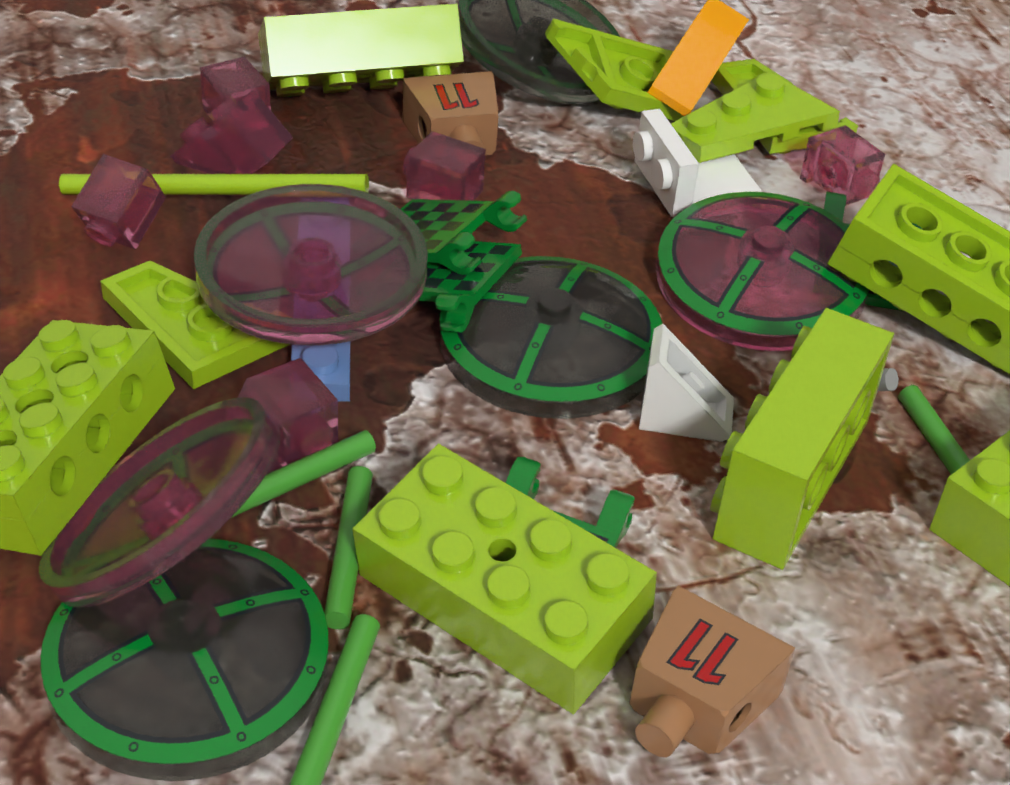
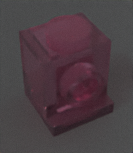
[800,125,885,206]

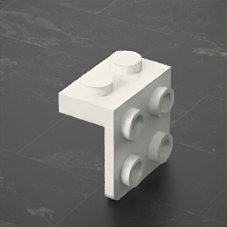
[633,109,762,217]

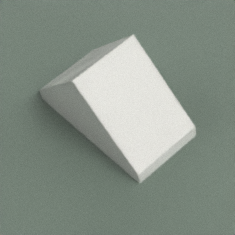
[639,324,734,442]

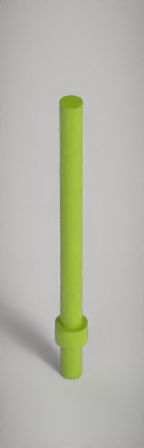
[59,169,369,200]

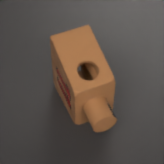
[402,71,498,166]
[629,585,795,757]

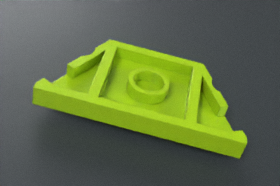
[545,18,684,121]

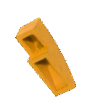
[647,0,749,116]

